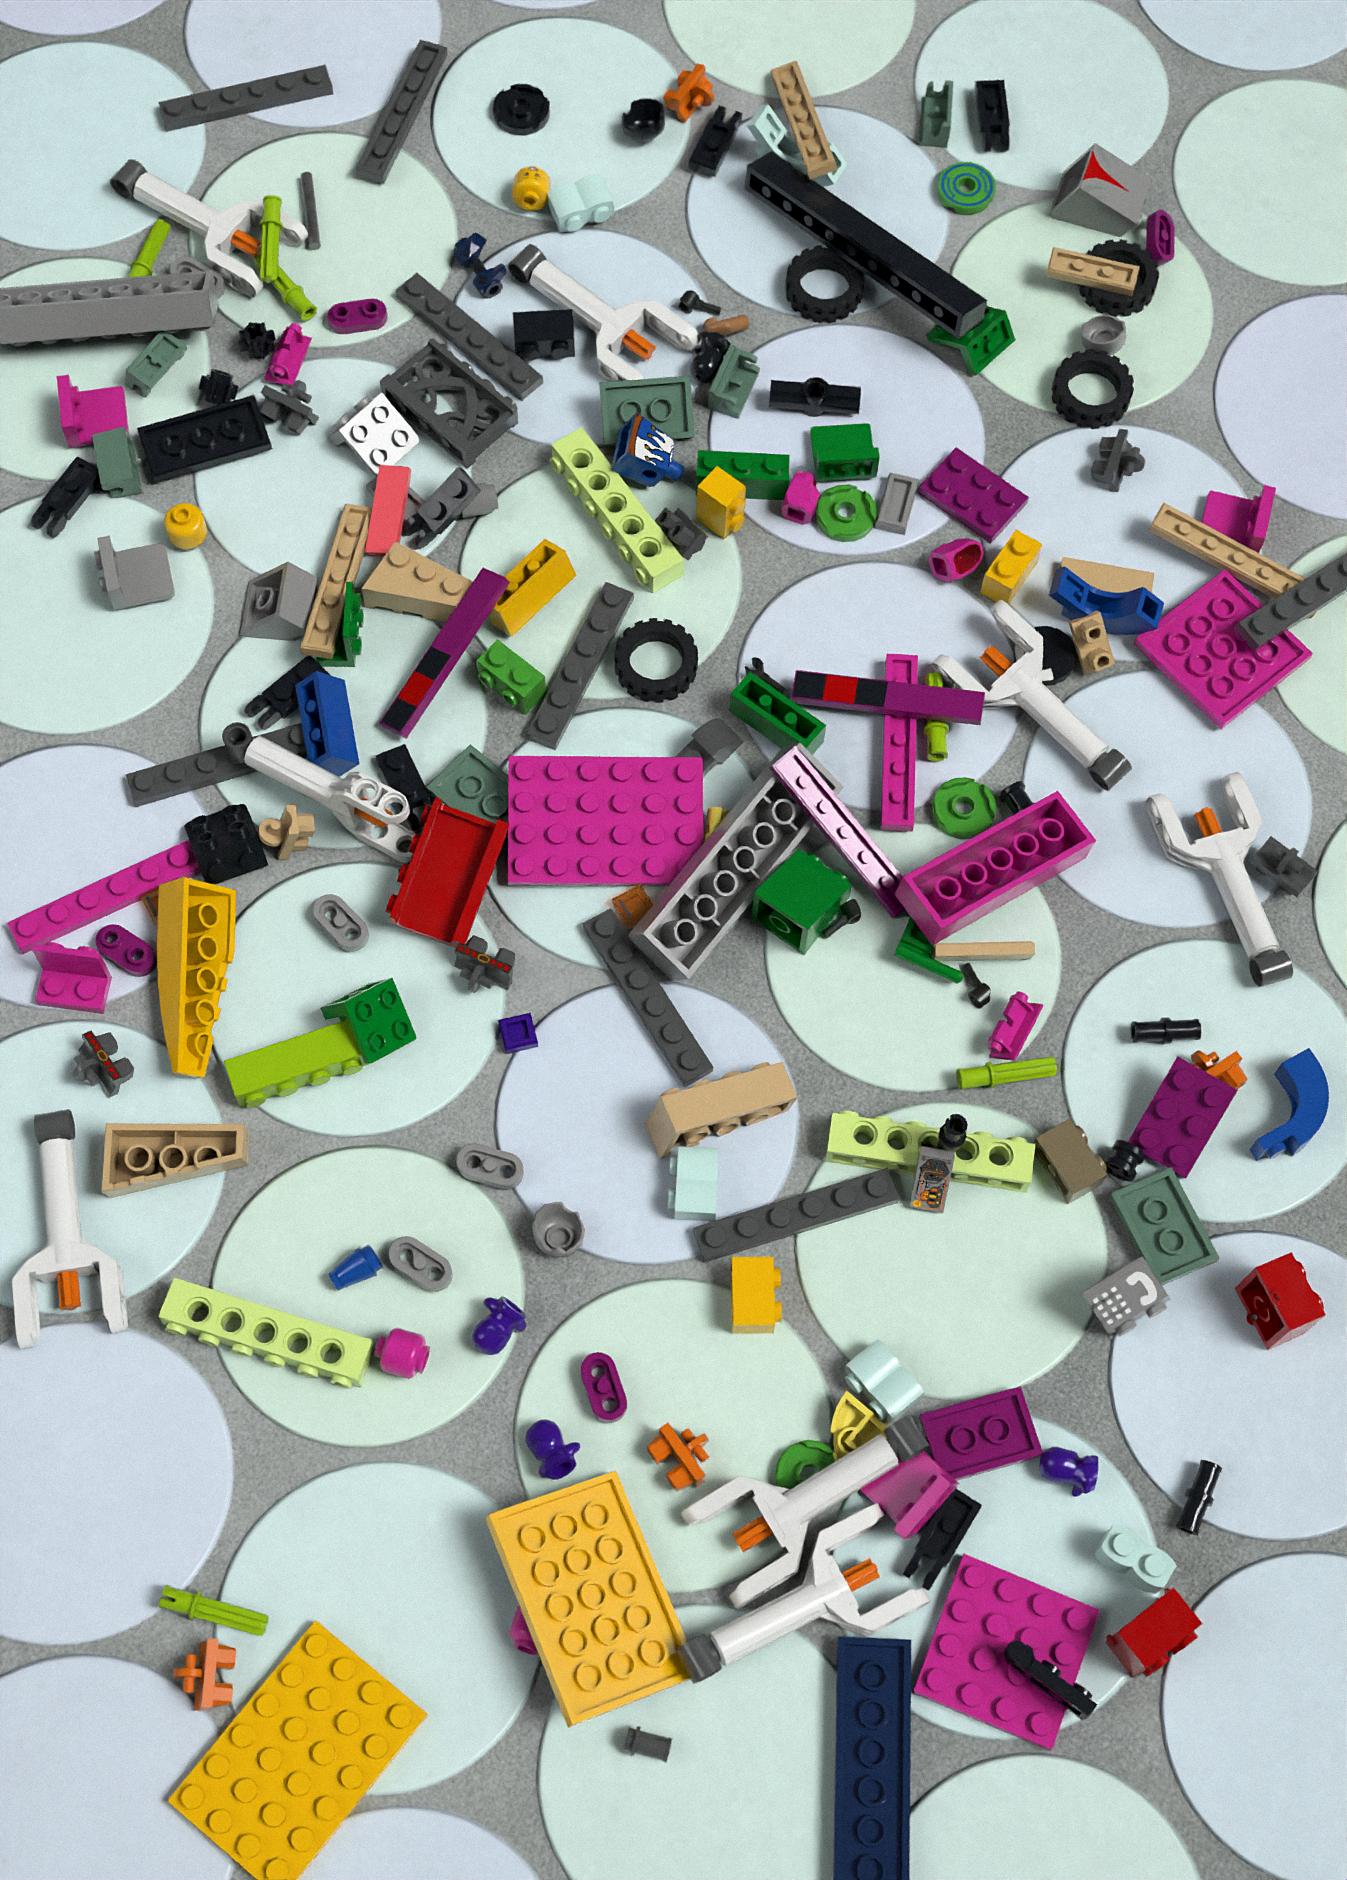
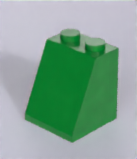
[751,849,852,955]

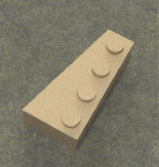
[645,1062,798,1159]
[102,1123,250,1198]

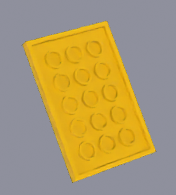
[485,1471,691,1728]
[167,1620,428,1880]

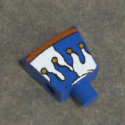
[611,412,684,487]

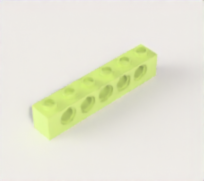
[550,427,684,593]
[825,1111,1035,1193]
[158,1277,375,1389]

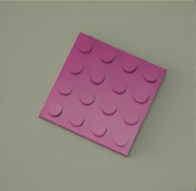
[1134,569,1313,730]
[912,1554,1100,1751]

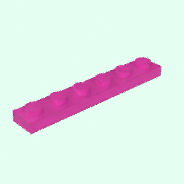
[880,653,918,831]
[7,840,201,954]

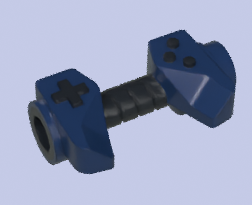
[453,233,507,298]

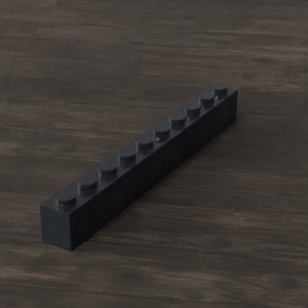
[744,151,987,339]

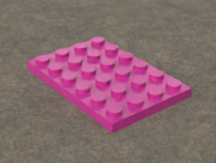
[508,756,703,886]

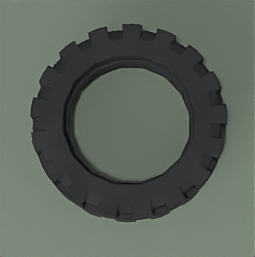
[1078,239,1159,317]
[785,245,865,323]
[1051,349,1134,429]
[614,618,698,703]

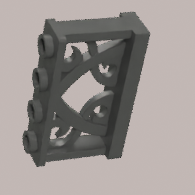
[380,338,518,469]

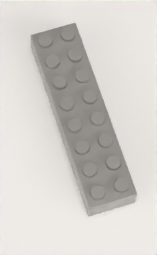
[0,270,218,346]
[627,742,844,981]

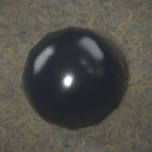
[622,98,665,142]

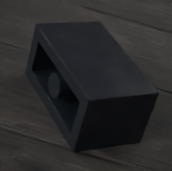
[513,309,575,361]

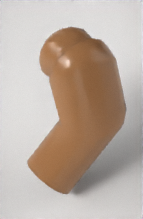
[703,314,749,336]

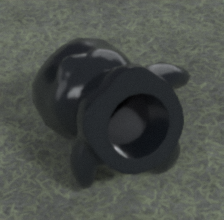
[690,331,730,383]

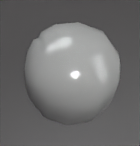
[1081,314,1126,356]
[532,1201,585,1258]

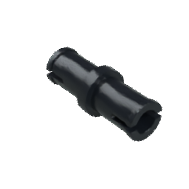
[1130,1017,1202,1044]
[937,1114,968,1153]
[1176,1459,1222,1536]

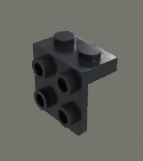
[184,804,269,885]

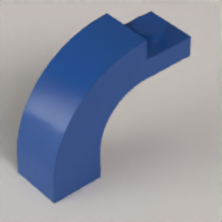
[1049,566,1164,635]
[1249,1048,1329,1161]

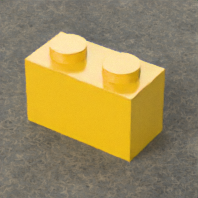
[696,466,746,540]
[980,530,1043,605]
[731,1257,782,1334]

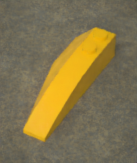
[157,877,236,1078]

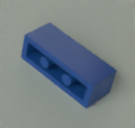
[295,671,360,777]

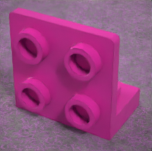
[57,374,129,448]
[1201,485,1276,553]
[32,942,112,1014]
[861,1451,959,1539]

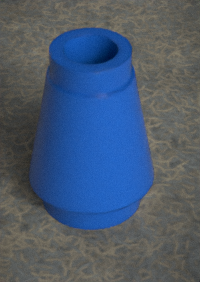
[328,1244,383,1291]

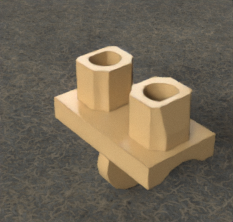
[1068,610,1115,675]
[258,805,315,860]

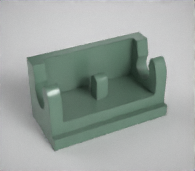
[919,80,953,148]
[125,331,187,397]
[708,344,760,419]
[92,426,142,498]

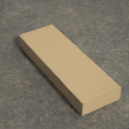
[1045,247,1140,296]
[1060,557,1154,593]
[932,941,1035,961]

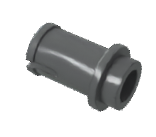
[624,1726,672,1762]

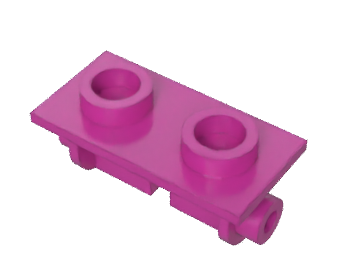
[264,323,312,386]
[988,991,1043,1061]

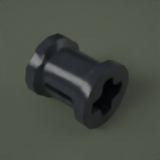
[999,781,1034,815]

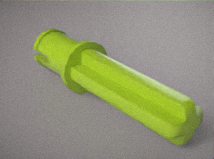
[259,195,283,283]
[128,219,171,277]
[254,253,317,321]
[924,672,949,762]
[956,1056,1057,1090]
[159,1584,269,1636]

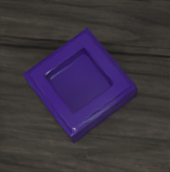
[498,1013,538,1054]

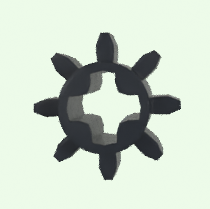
[238,322,276,360]
[198,369,239,405]

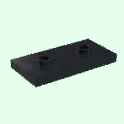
[137,395,272,483]

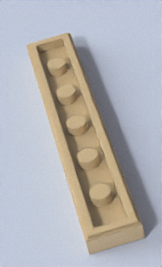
[770,61,838,180]
[1148,502,1316,619]
[300,503,372,659]

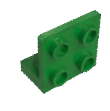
[926,306,1016,375]
[810,423,880,482]
[316,582,364,667]
[320,977,417,1064]

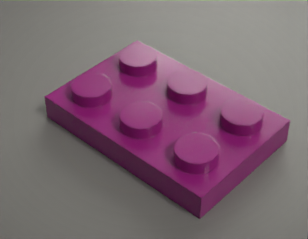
[918,447,1029,544]
[1128,1056,1238,1178]
[919,1386,1043,1481]

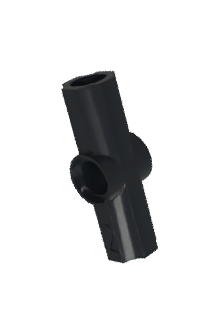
[769,377,861,417]

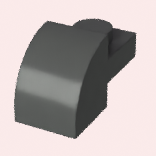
[676,718,744,777]

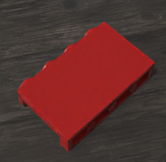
[385,797,510,948]

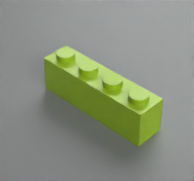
[224,1020,369,1108]

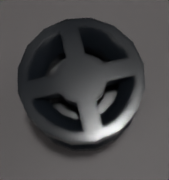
[1105,1140,1146,1182]

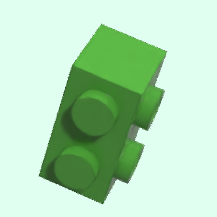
[476,639,546,715]

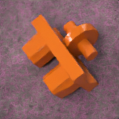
[663,63,714,122]
[1191,1050,1248,1089]
[647,1423,710,1492]
[173,1638,236,1711]

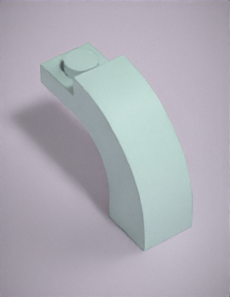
[747,104,847,186]

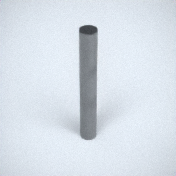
[301,172,321,250]

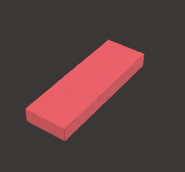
[365,465,412,557]

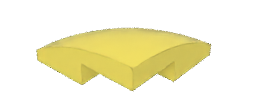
[830,1391,887,1493]

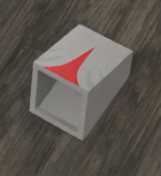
[1048,143,1151,237]

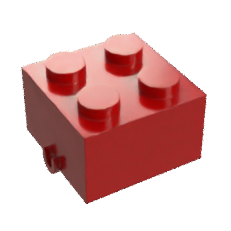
[1235,1252,1326,1350]
[1105,1587,1203,1678]

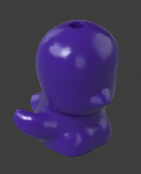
[472,1296,526,1355]
[525,1419,580,1480]
[1039,1446,1099,1497]

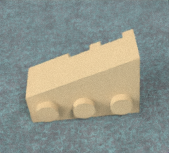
[362,542,473,622]

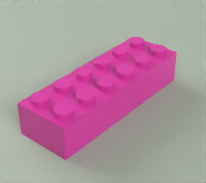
[895,791,1096,946]

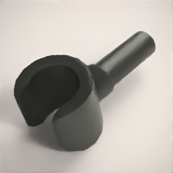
[678,290,721,315]
[745,657,786,694]
[822,899,862,938]
[963,963,991,1009]

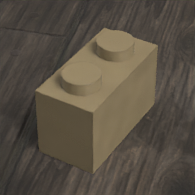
[1033,1118,1108,1204]

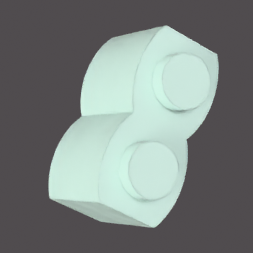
[547,174,614,232]
[668,1146,719,1221]
[845,1339,924,1424]
[1094,1525,1176,1594]

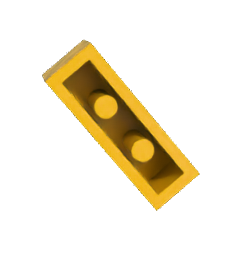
[488,539,577,637]

